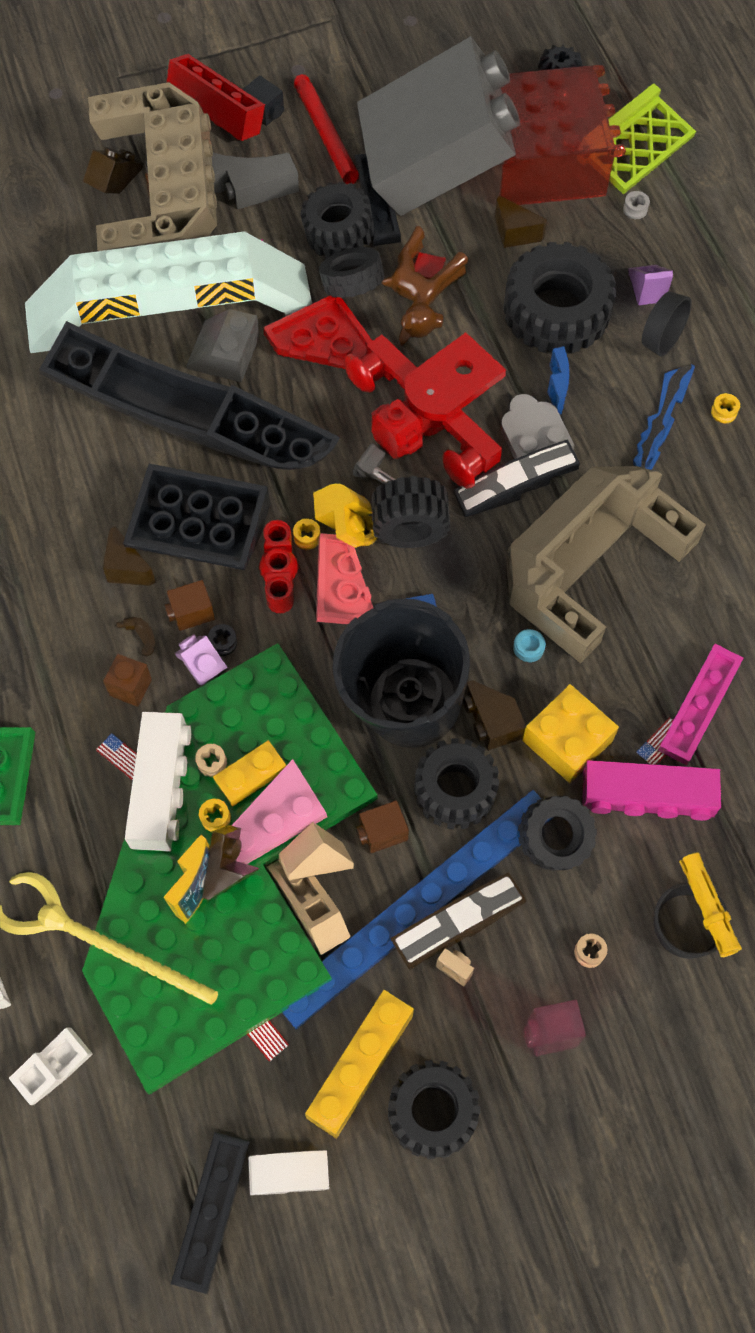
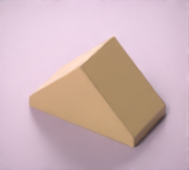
[279,822,354,880]

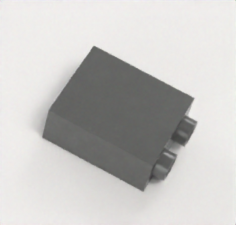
[357,36,520,216]

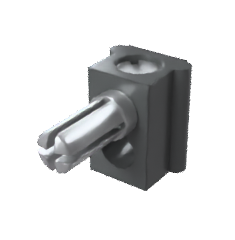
[353,443,396,484]

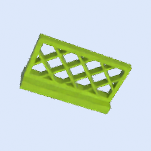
[575,83,696,195]

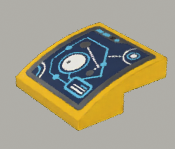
[164,835,210,924]

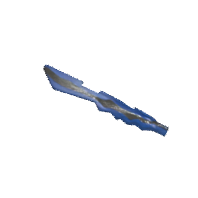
[633,364,695,470]

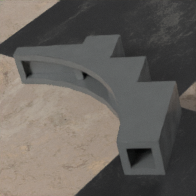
[143,132,299,210]

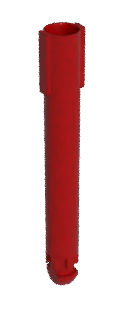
[294,74,359,184]

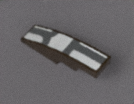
[390,872,527,970]

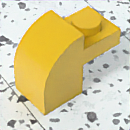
[313,484,372,548]

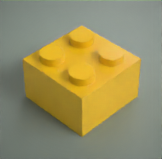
[522,684,619,783]

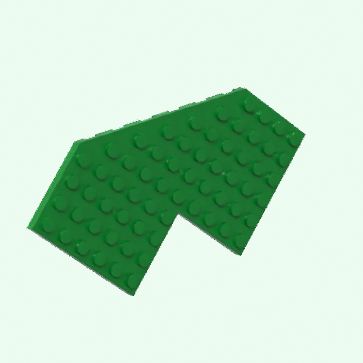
[82,643,378,1095]

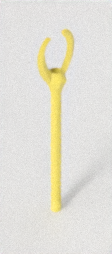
[0,872,218,1005]

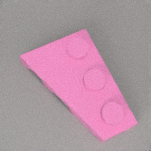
[232,759,327,864]

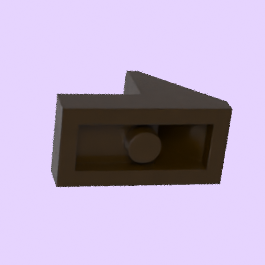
[203,825,259,900]

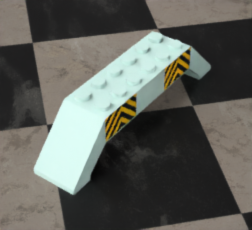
[25,231,312,353]

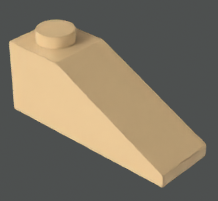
[267,860,350,955]

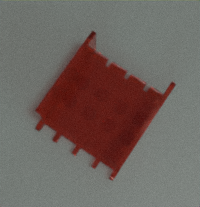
[499,65,626,205]

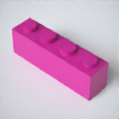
[582,760,721,821]

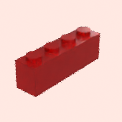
[166,54,265,141]

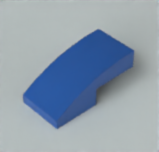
[547,346,569,414]

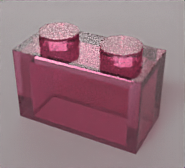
[524,1000,586,1056]

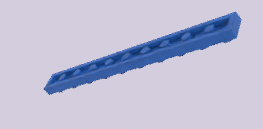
[282,790,554,1030]

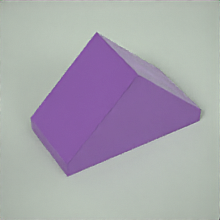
[629,265,673,305]

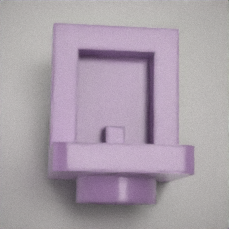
[174,634,227,686]

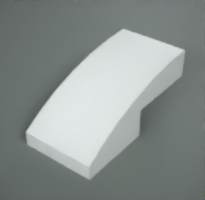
[9,1028,93,1105]
[249,1150,329,1195]

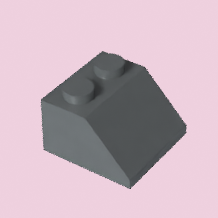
[186,309,259,382]

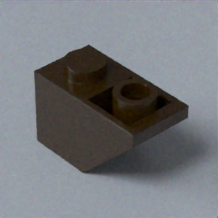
[83,147,144,194]
[463,680,526,751]

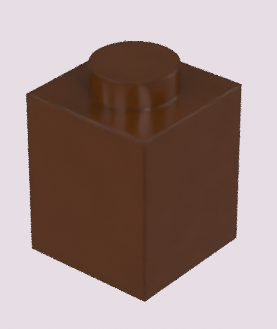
[164,580,215,631]
[103,654,152,707]
[355,800,409,854]

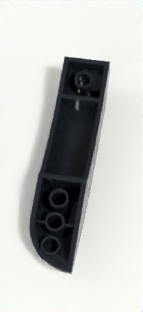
[39,321,340,470]

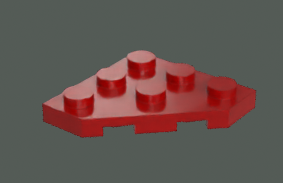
[263,295,373,369]

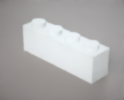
[125,712,191,851]

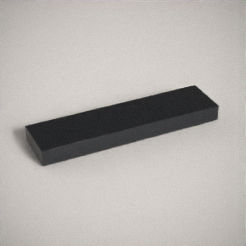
[354,154,401,246]
[171,1132,250,1294]

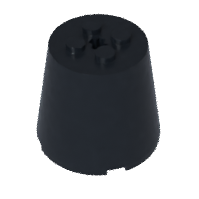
[333,599,470,748]

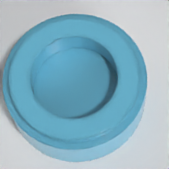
[513,629,546,662]

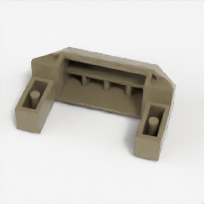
[88,82,217,251]
[507,466,706,664]

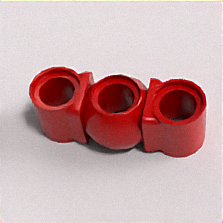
[259,520,298,614]

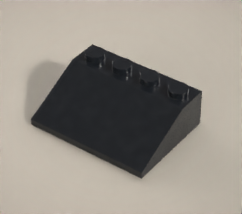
[123,463,270,570]

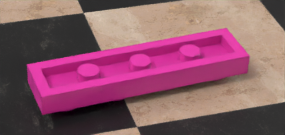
[658,644,743,766]

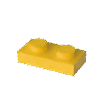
[213,740,287,807]

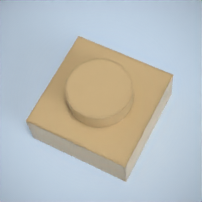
[436,948,474,987]

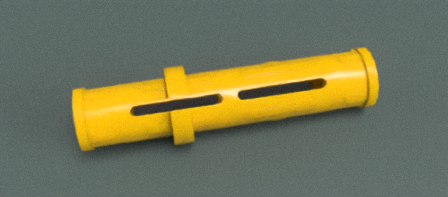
[679,853,742,957]

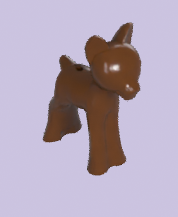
[382,226,468,346]

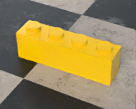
[305,990,414,1139]

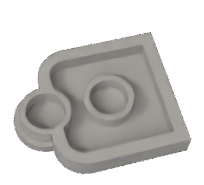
[501,394,574,459]

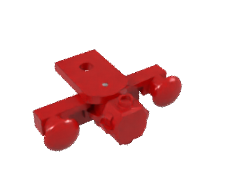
[344,332,506,489]

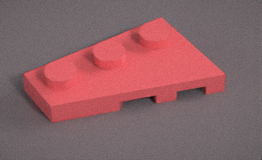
[316,533,373,624]

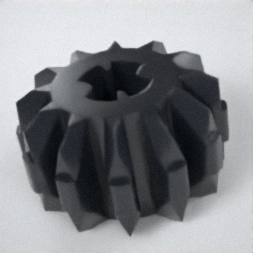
[538,44,583,90]

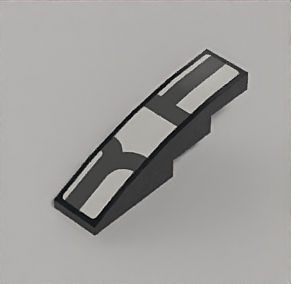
[454,439,580,517]

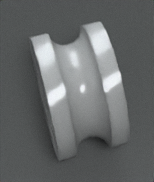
[623,191,650,220]

